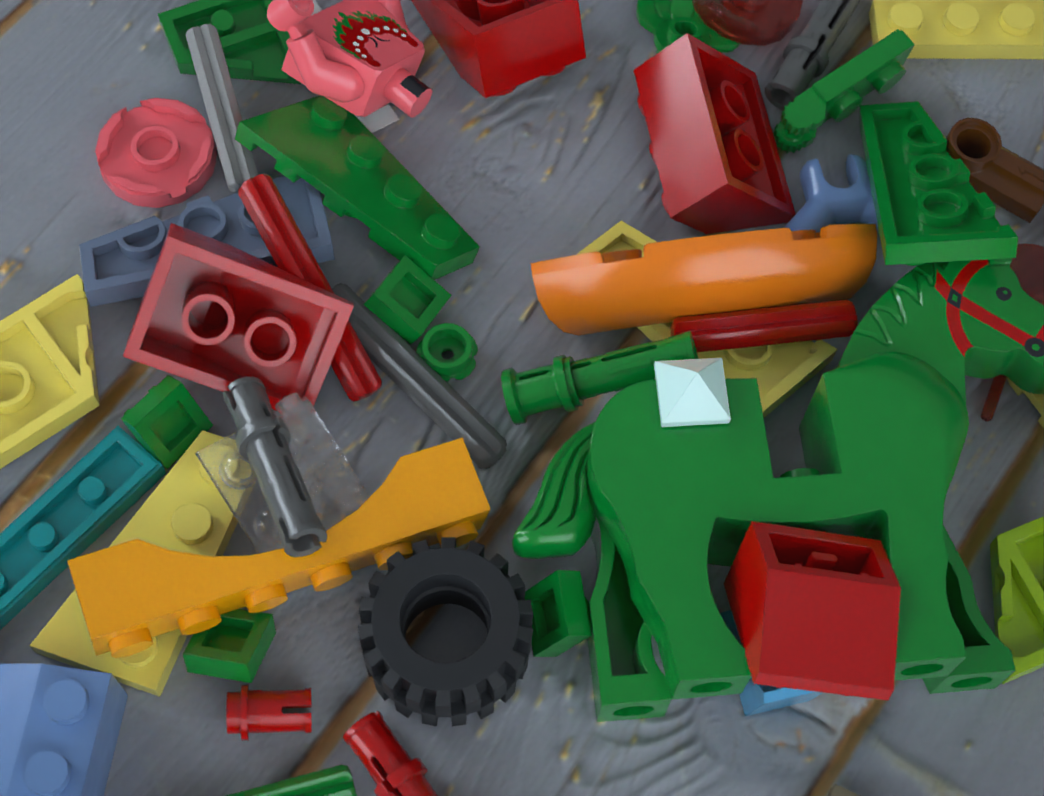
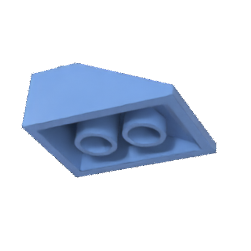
[0,663,128,796]

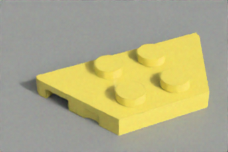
[0,274,100,469]

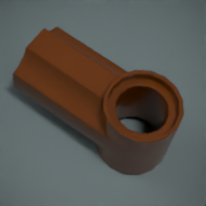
[946,118,1044,223]

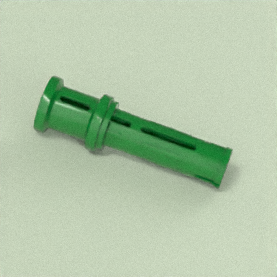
[501,331,699,425]

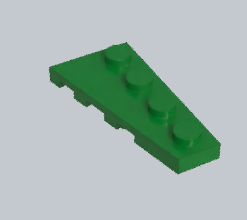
[235,95,480,280]

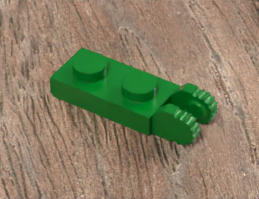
[773,29,915,154]

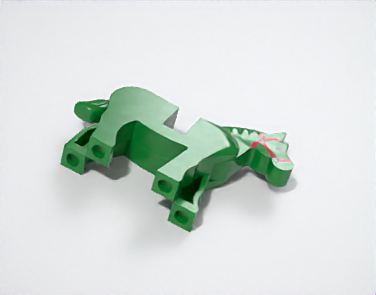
[512,258,1044,722]

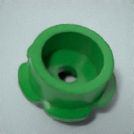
[416,323,478,382]

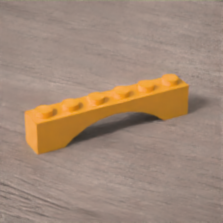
[67,437,491,658]

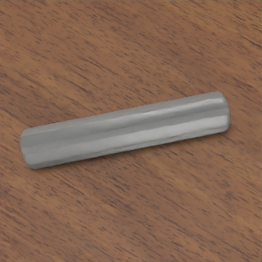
[186,24,258,193]

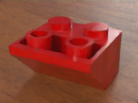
[723,521,901,701]

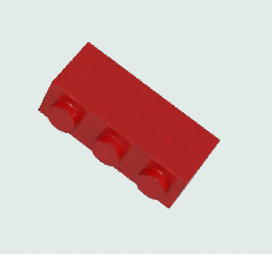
[633,33,796,234]

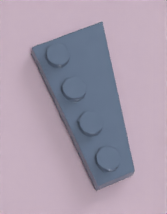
[79,173,335,307]

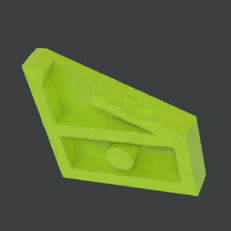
[990,516,1044,684]

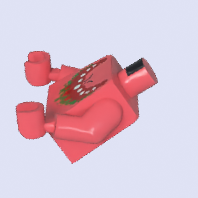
[267,0,432,118]

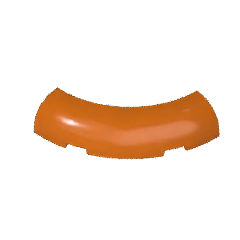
[531,224,877,336]

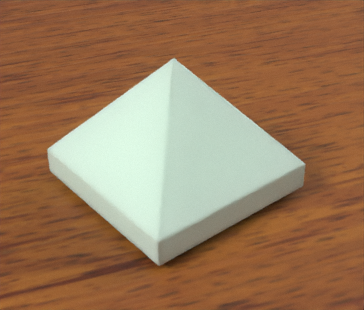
[654,358,731,427]

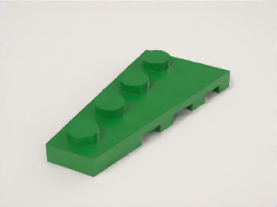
[859,101,1018,266]

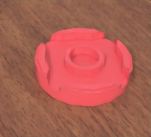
[95,98,217,208]

